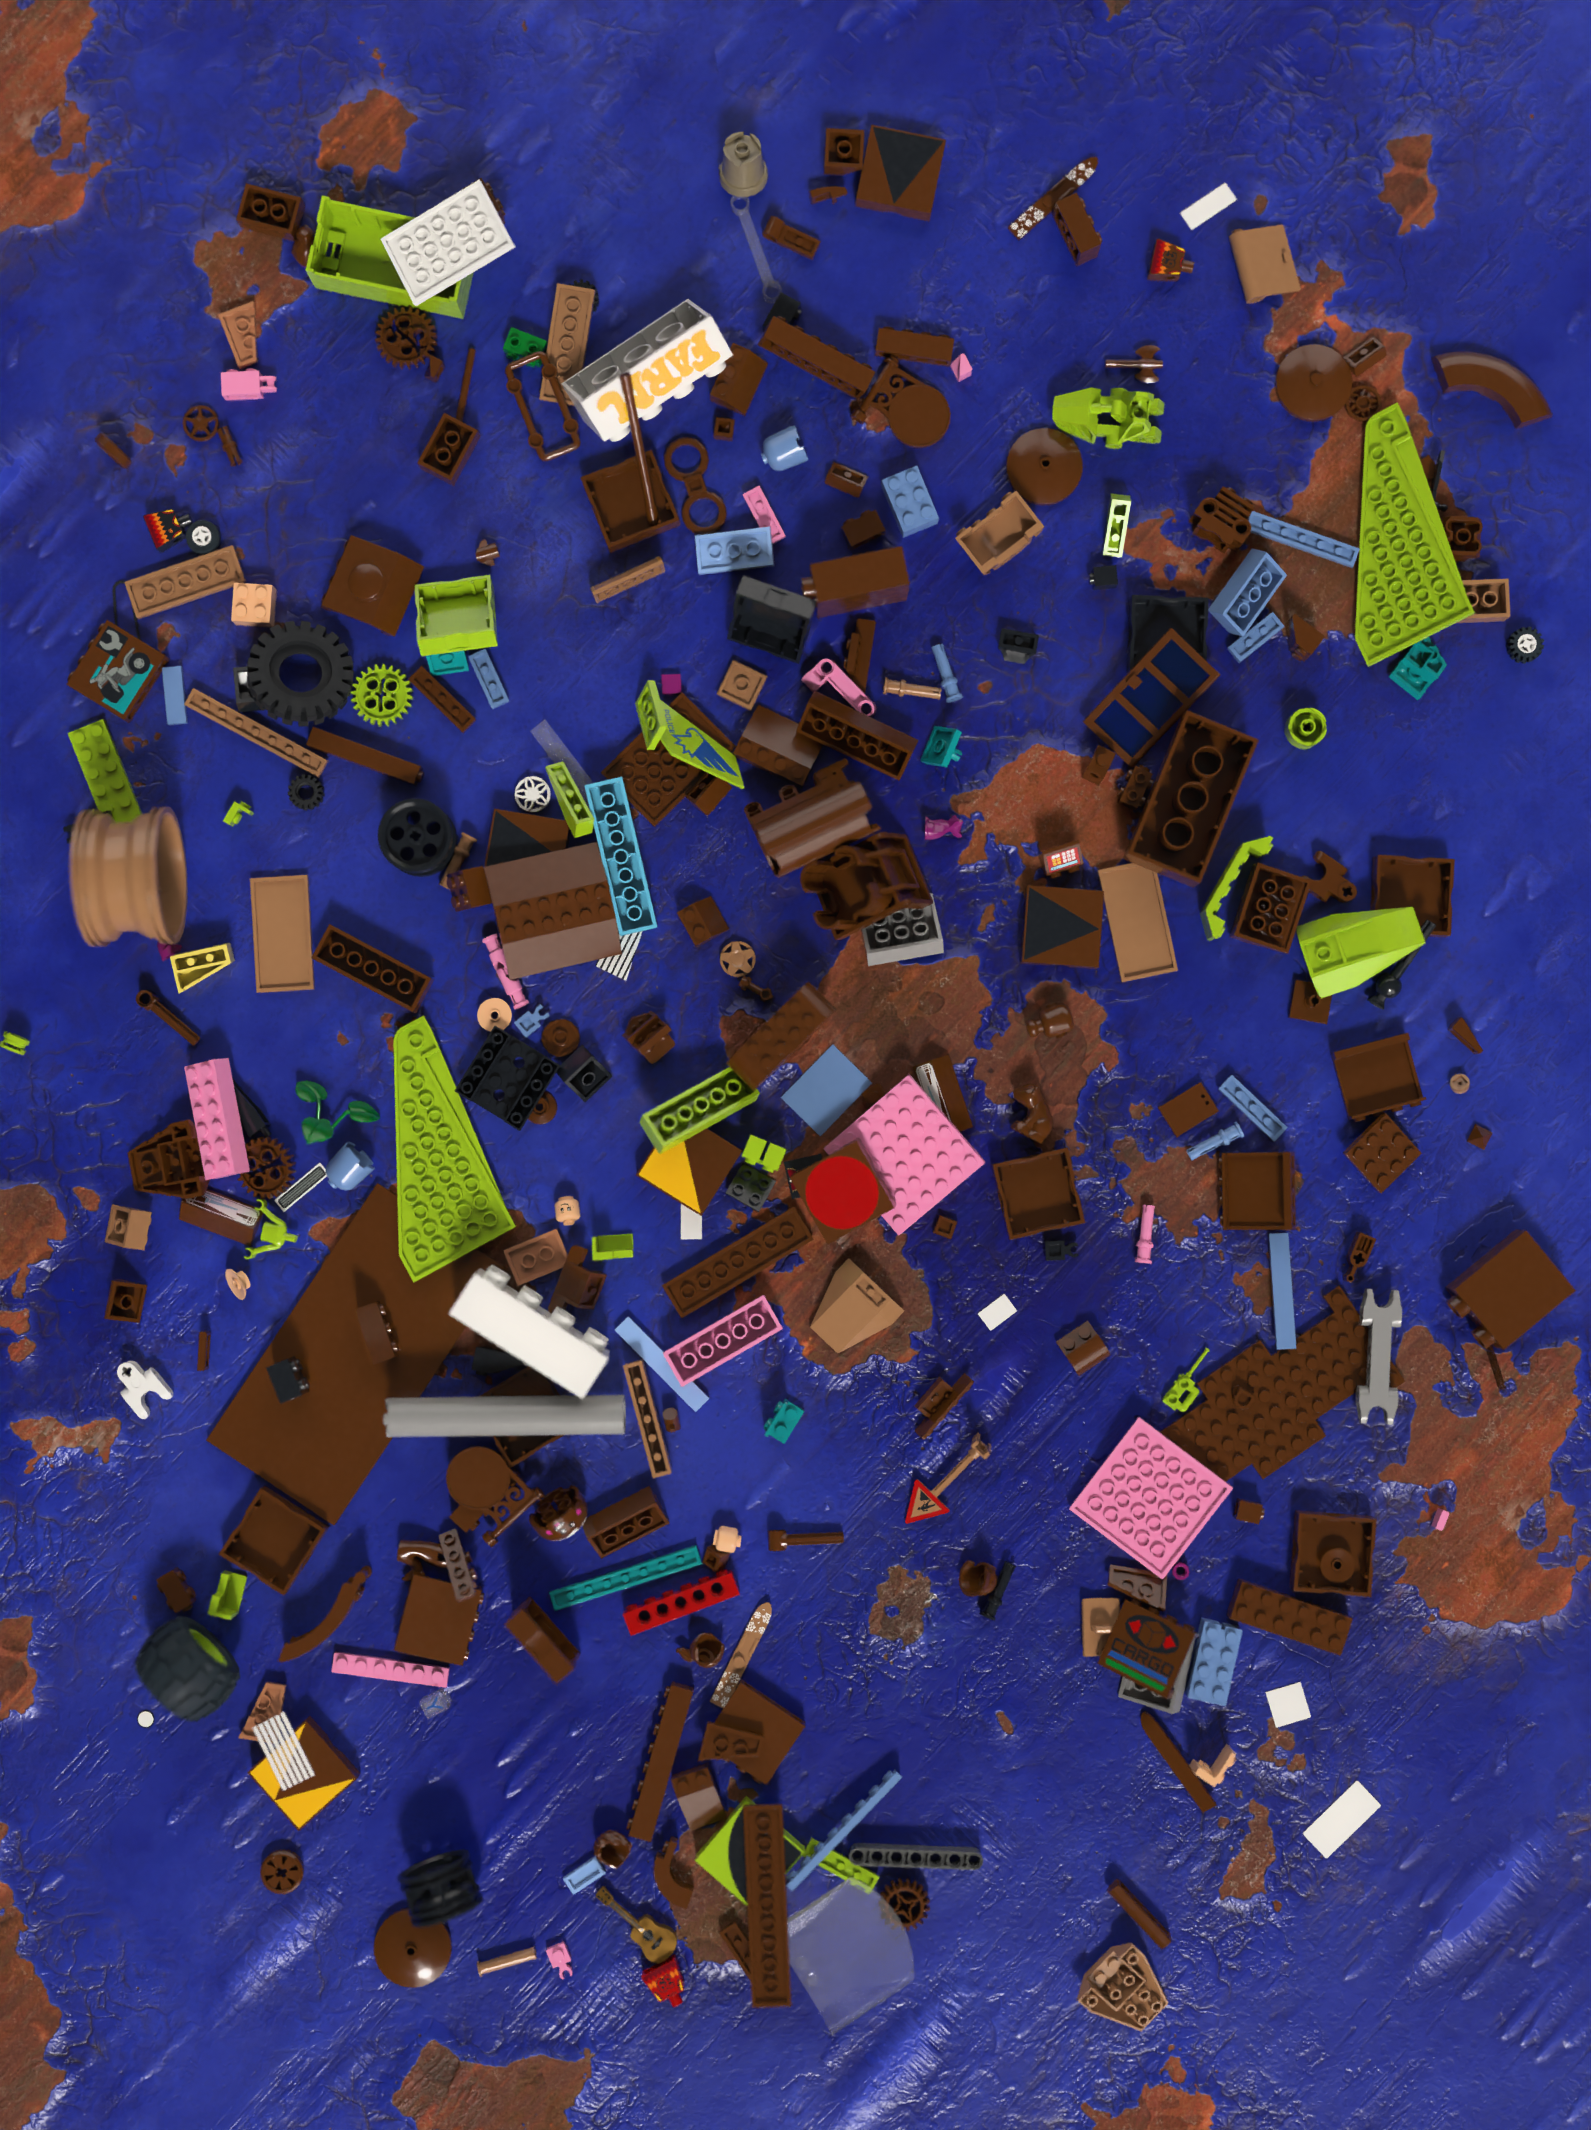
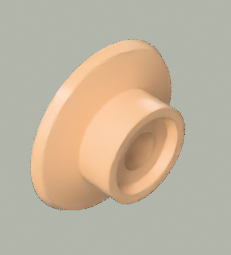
[477,998,512,1032]
[225,1269,250,1300]

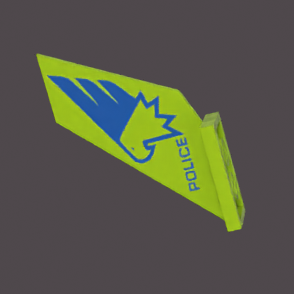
[635,680,744,789]

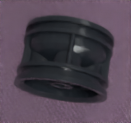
[378,798,458,877]
[397,1849,483,1927]

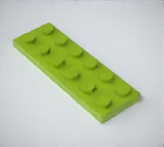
[67,719,142,822]

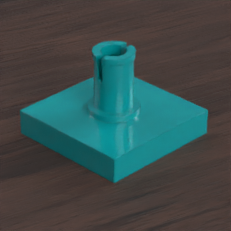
[426,651,469,676]
[920,726,962,767]

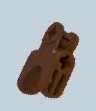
[1300,851,1357,903]

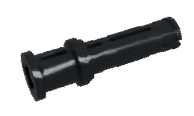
[979,1561,1016,1621]

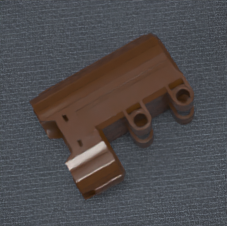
[744,758,881,878]

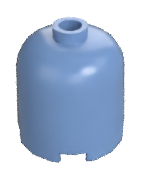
[761,425,809,471]
[326,1142,375,1191]

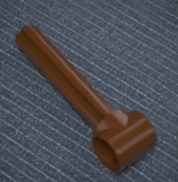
[136,990,200,1045]
[768,1530,844,1551]

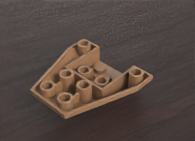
[810,1258,904,1353]
[1077,1943,1168,2031]

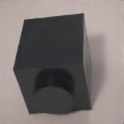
[1089,565,1118,590]

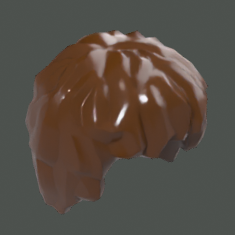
[593,1830,632,1869]

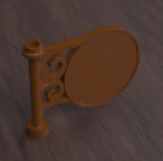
[850,355,951,448]
[446,1446,545,1547]

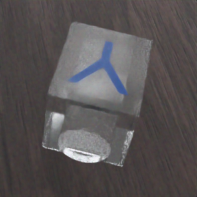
[419,1688,452,1719]

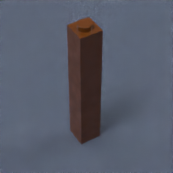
[306,727,424,787]

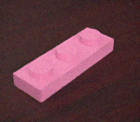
[742,486,786,544]

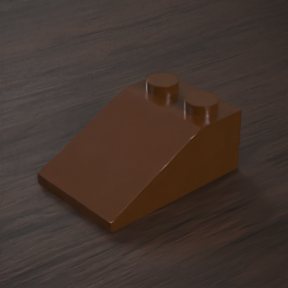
[671,1762,727,1831]

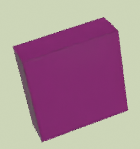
[661,674,682,695]

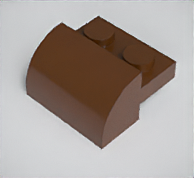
[1056,1321,1111,1376]

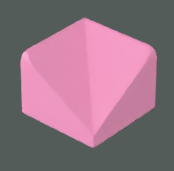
[951,354,972,382]

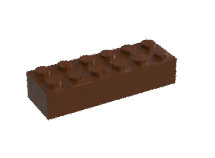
[757,316,875,400]
[796,691,919,781]
[311,924,434,1013]
[1226,1578,1353,1656]

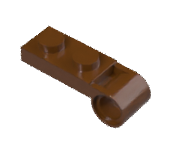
[762,216,821,260]

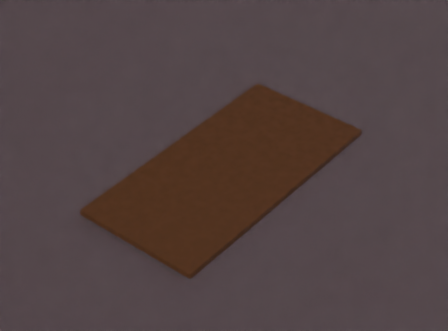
[206,1183,506,1525]

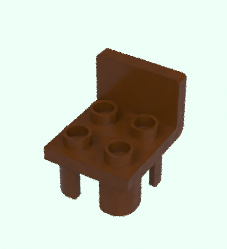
[800,832,933,940]

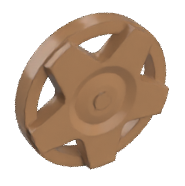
[720,941,756,977]

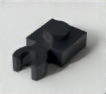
[1044,1240,1078,1261]

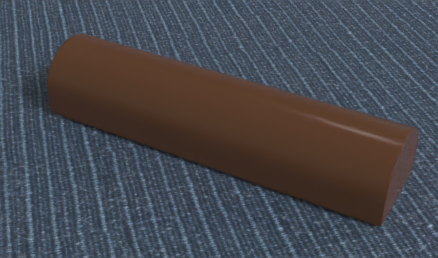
[1107,1878,1171,1949]

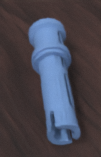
[931,644,963,703]
[1186,1122,1244,1161]

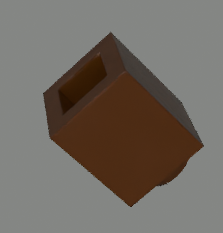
[1233,1498,1265,1524]

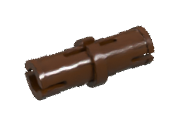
[217,426,242,467]

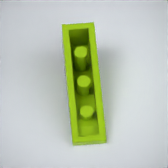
[545,761,594,838]

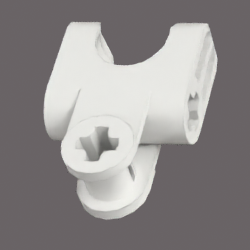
[117,1361,174,1419]

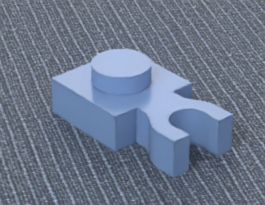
[514,1004,550,1038]

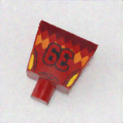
[641,1954,685,2007]

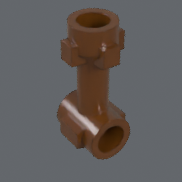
[738,976,773,1002]

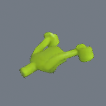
[244,1199,298,1259]

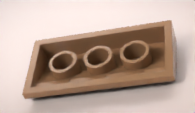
[590,556,665,603]

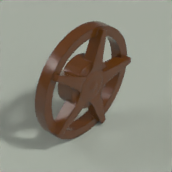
[183,405,219,442]

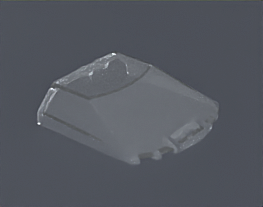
[788,1877,914,2035]

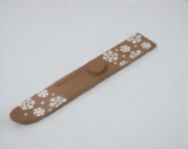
[710,1602,772,1708]

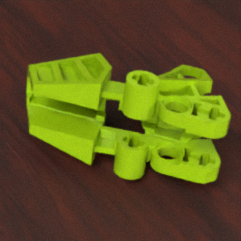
[1052,387,1165,449]

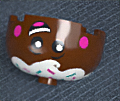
[529,1485,588,1541]

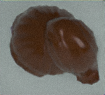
[291,224,315,268]

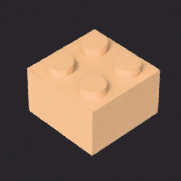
[231,583,277,627]

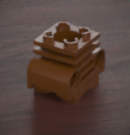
[1189,486,1255,554]

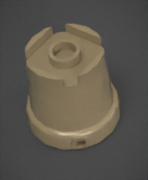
[719,132,768,197]

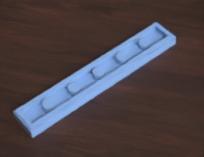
[615,1316,709,1412]

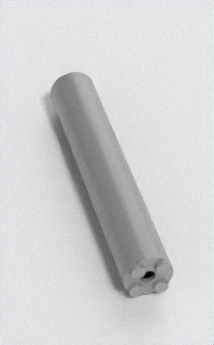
[384,1395,626,1437]

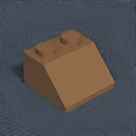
[105,1204,152,1250]

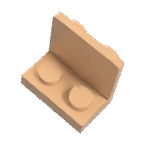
[1189,1744,1236,1787]

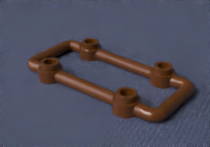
[505,351,581,461]

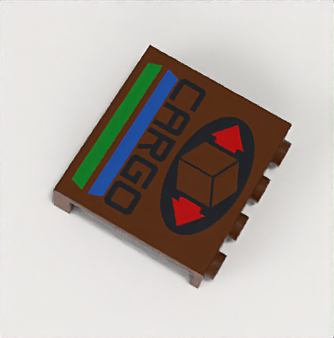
[1097,1598,1199,1699]

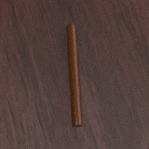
[456,348,476,422]

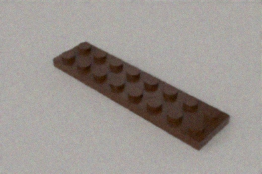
[662,1207,814,1318]

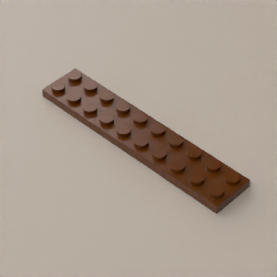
[743,1803,792,2008]

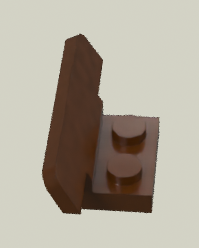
[548,1245,607,1314]

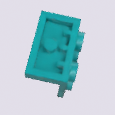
[763,1399,804,1444]

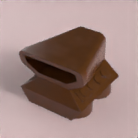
[1442,516,1483,562]

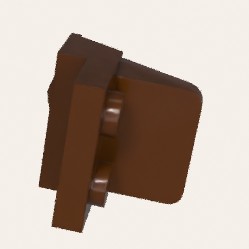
[622,1010,675,1064]

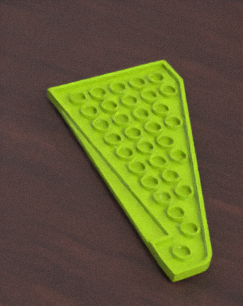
[1355,402,1475,667]
[393,1015,516,1283]

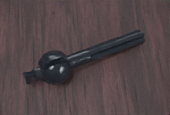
[1367,919,1436,1010]

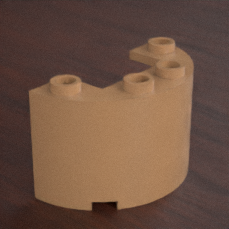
[955,491,1044,575]

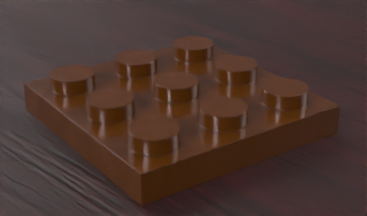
[1343,1112,1422,1193]

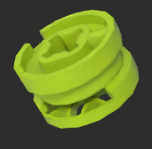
[0,1031,30,1055]

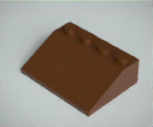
[733,705,823,789]
[1229,863,1312,954]

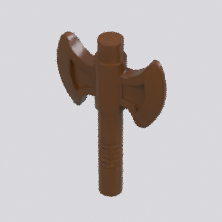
[1105,345,1163,383]

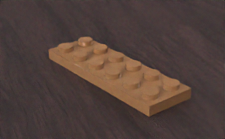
[539,283,596,406]
[124,545,246,619]

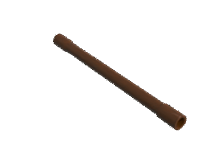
[619,373,659,525]

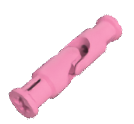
[482,933,529,1010]

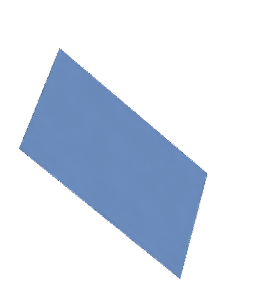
[781,1045,872,1136]

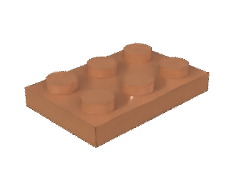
[503,1229,568,1286]

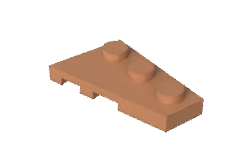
[218,301,258,369]
[238,1682,287,1743]

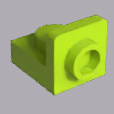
[223,801,254,827]

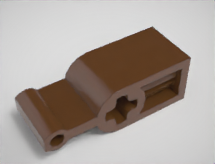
[1343,1232,1376,1283]

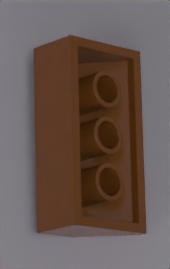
[582,1486,669,1559]

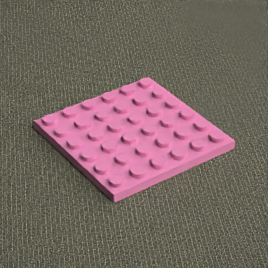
[823,1074,985,1235]
[1069,1417,1233,1580]

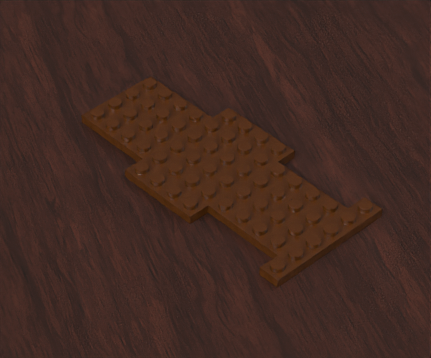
[1160,1286,1405,1482]

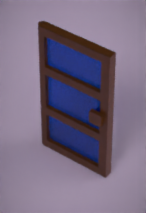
[1082,627,1220,768]

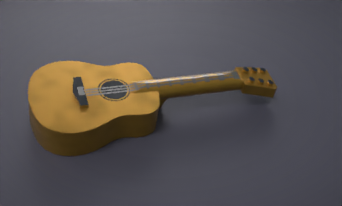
[596,1886,677,1963]

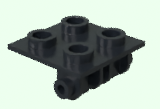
[725,1163,776,1212]

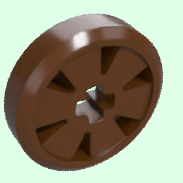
[94,433,132,469]
[260,1849,304,1894]

